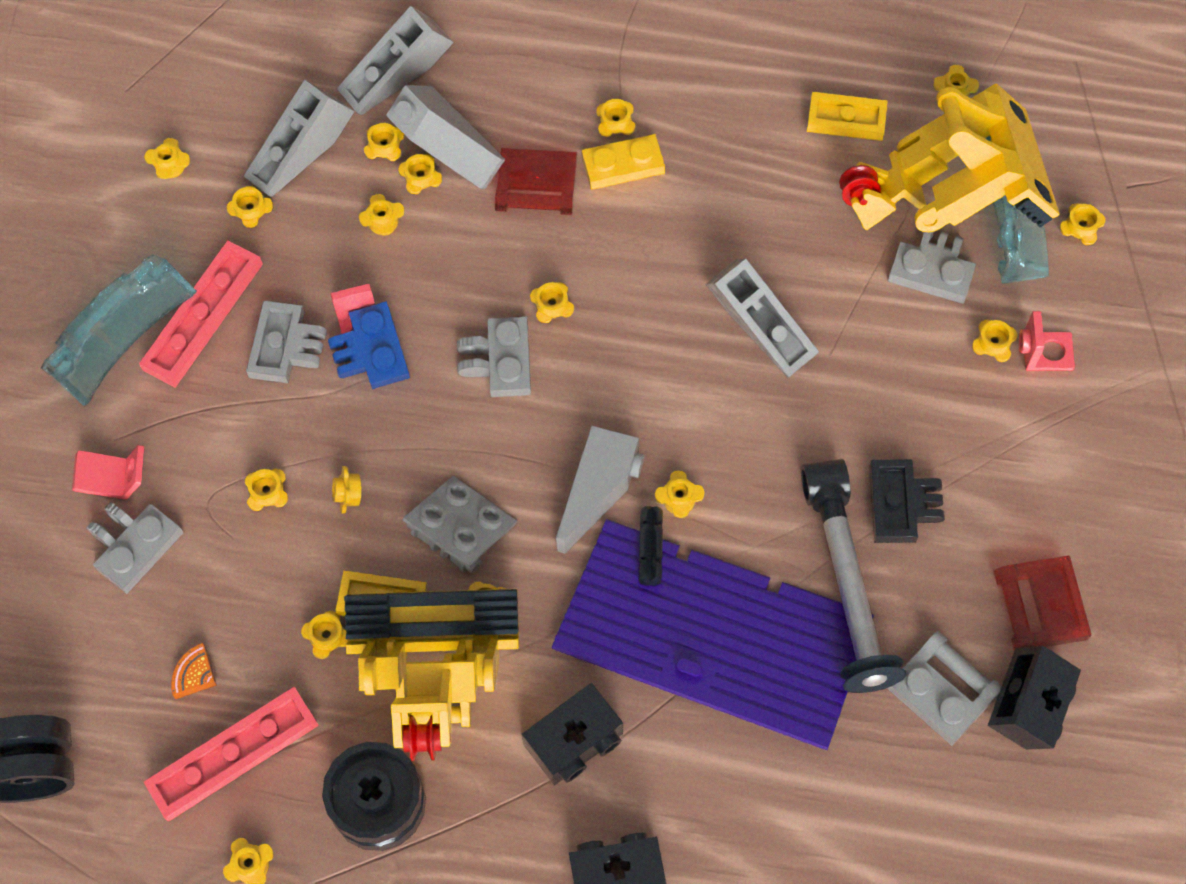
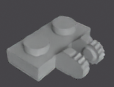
[457,317,531,397]
[86,502,183,594]

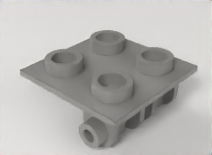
[403,476,517,574]

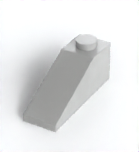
[336,6,454,115]
[244,80,355,197]
[386,85,505,189]
[705,258,819,377]
[556,426,645,554]

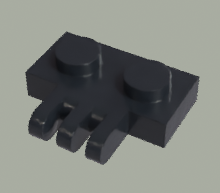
[869,459,945,543]

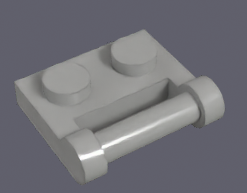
[887,631,1002,746]

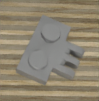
[888,232,976,304]
[246,301,327,383]

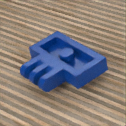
[328,301,410,389]

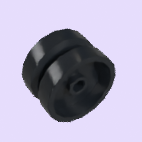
[0,715,75,803]
[322,742,426,851]

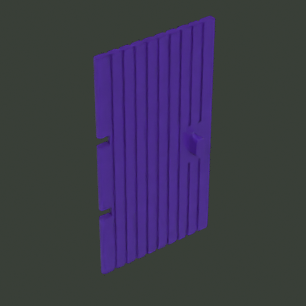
[552,519,874,750]

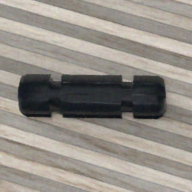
[639,506,663,586]

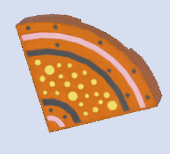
[171,643,217,699]

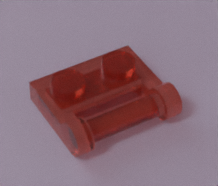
[495,148,577,215]
[993,555,1092,651]

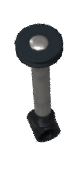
[801,459,907,693]

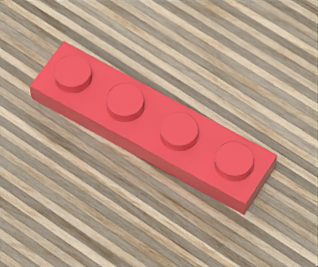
[139,240,263,388]
[144,686,319,822]

